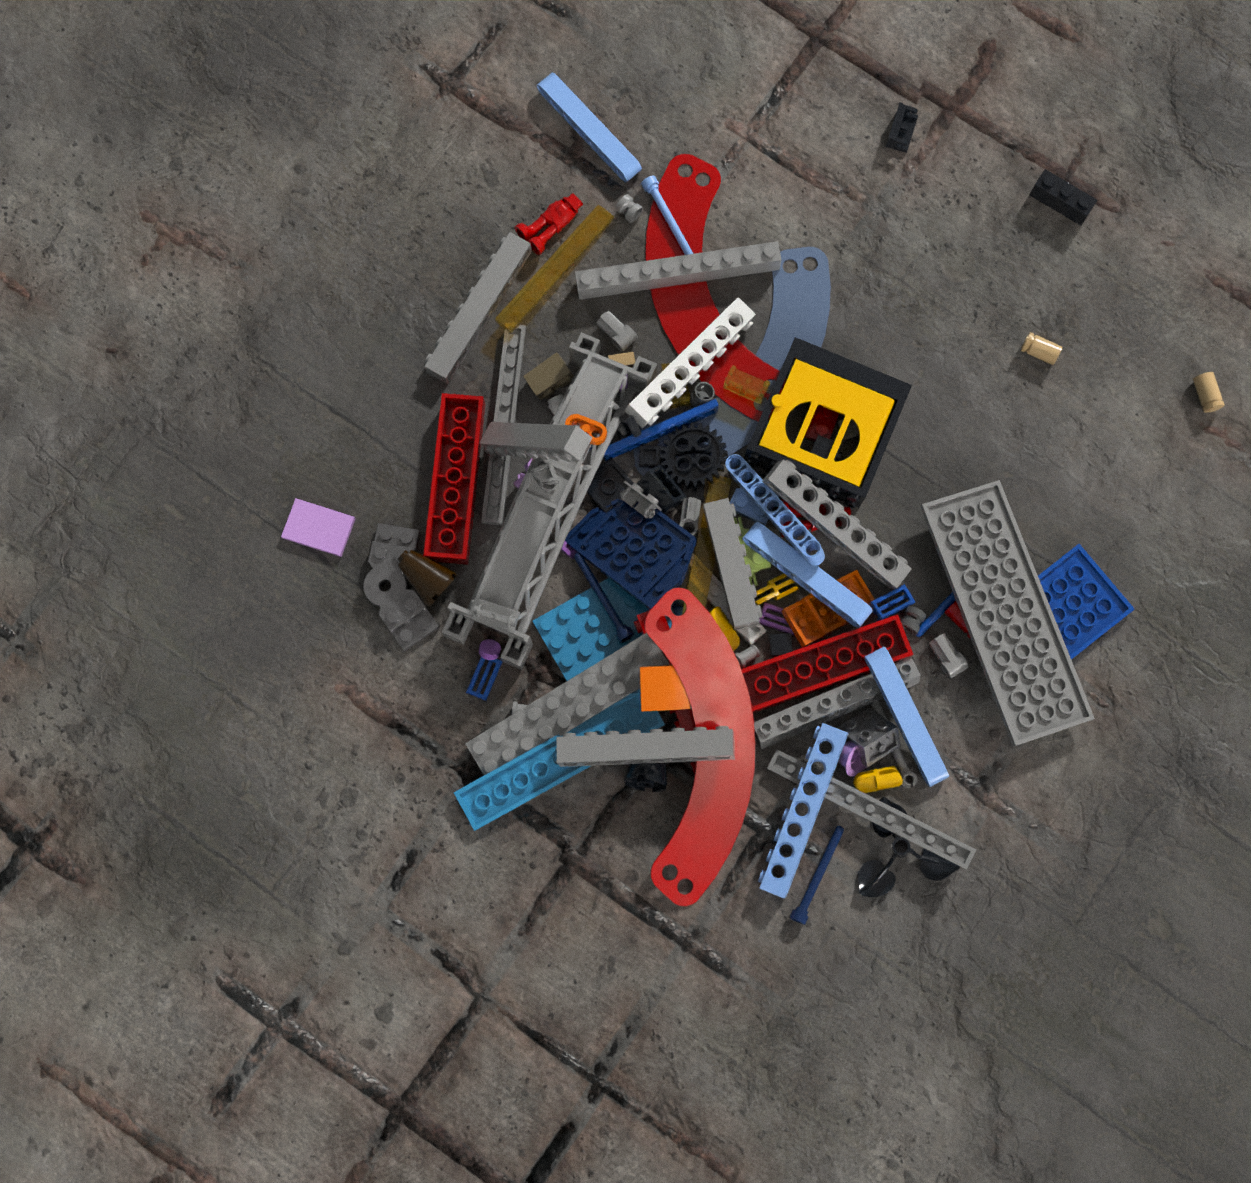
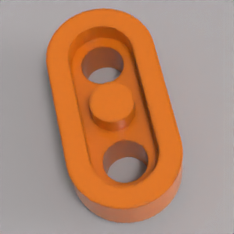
[565,414,607,445]

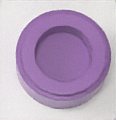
[479,640,501,660]

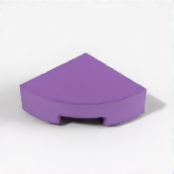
[561,541,576,559]

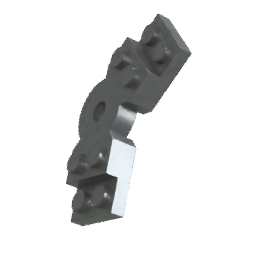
[364,523,440,652]

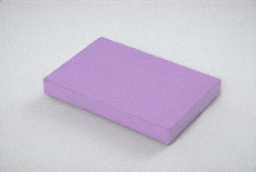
[281,498,356,557]

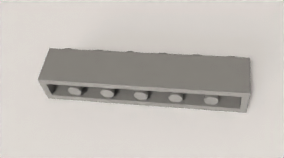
[703,498,762,630]

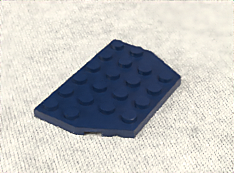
[565,499,696,610]

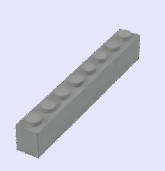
[424,232,532,385]
[479,422,593,462]
[556,726,735,767]

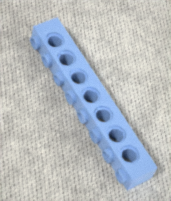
[758,723,849,898]

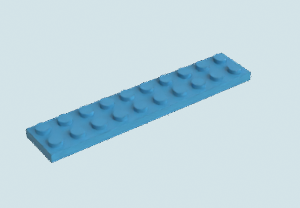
[454,689,665,831]

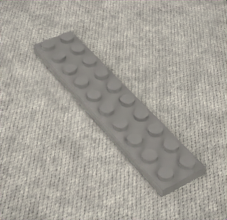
[465,633,670,775]

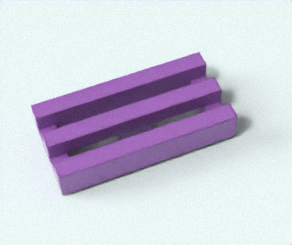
[759,602,795,636]

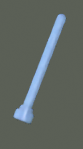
[641,176,694,255]

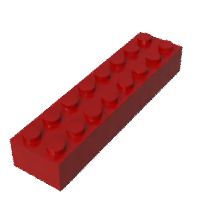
[423,393,486,565]
[741,614,914,714]

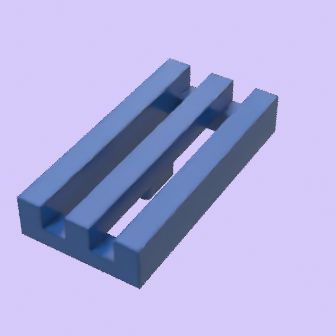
[868,584,915,621]
[466,657,503,701]

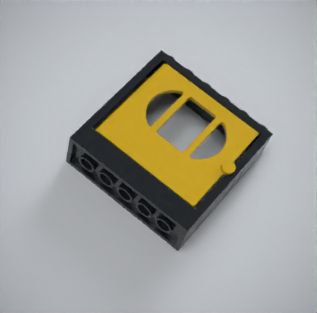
[744,337,912,508]

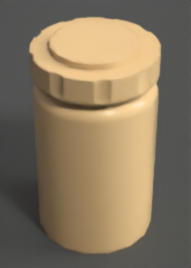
[1021,332,1063,365]
[1193,372,1225,413]

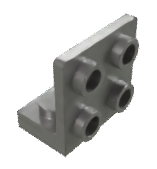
[837,708,901,767]

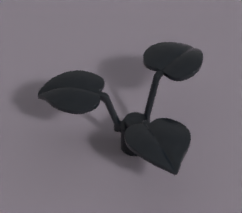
[858,797,960,898]

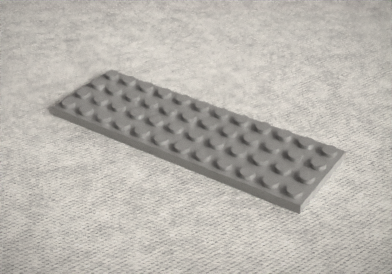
[920,480,1095,747]

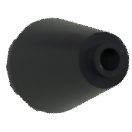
[624,762,667,792]

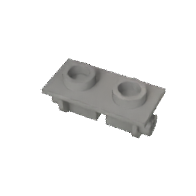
[619,481,662,518]
[472,599,520,633]

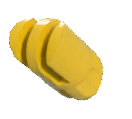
[754,573,799,605]
[709,606,740,651]
[853,766,903,793]

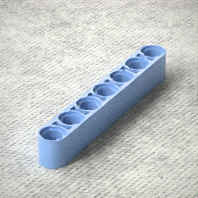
[537,72,642,182]
[725,454,825,566]
[742,522,873,628]
[864,647,949,787]

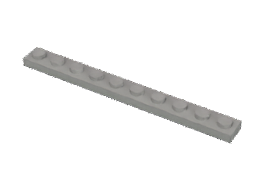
[481,323,526,526]
[767,749,976,870]

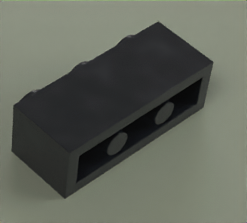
[1029,169,1097,226]

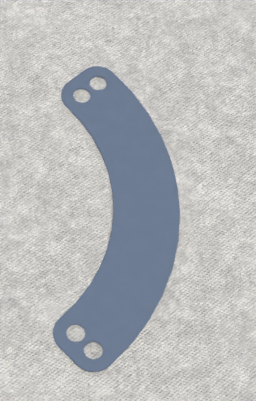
[633,247,831,477]

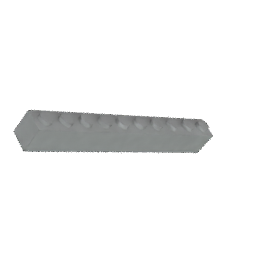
[575,241,782,300]

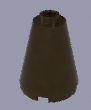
[397,550,457,607]

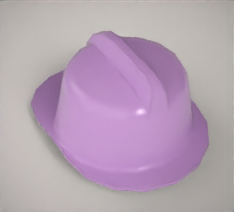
[838,741,867,777]

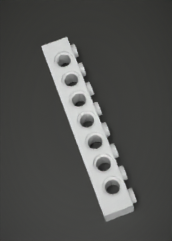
[625,297,756,429]

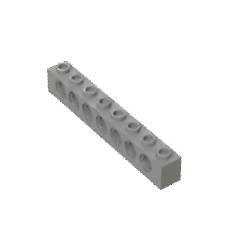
[762,459,912,589]
[754,657,921,750]

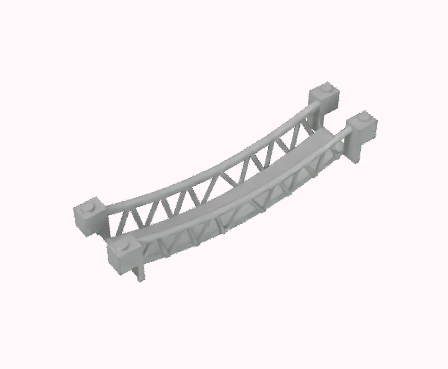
[442,332,657,670]

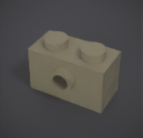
[523,352,574,400]

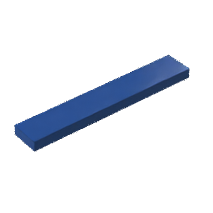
[603,399,719,461]

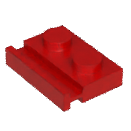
[804,404,839,442]

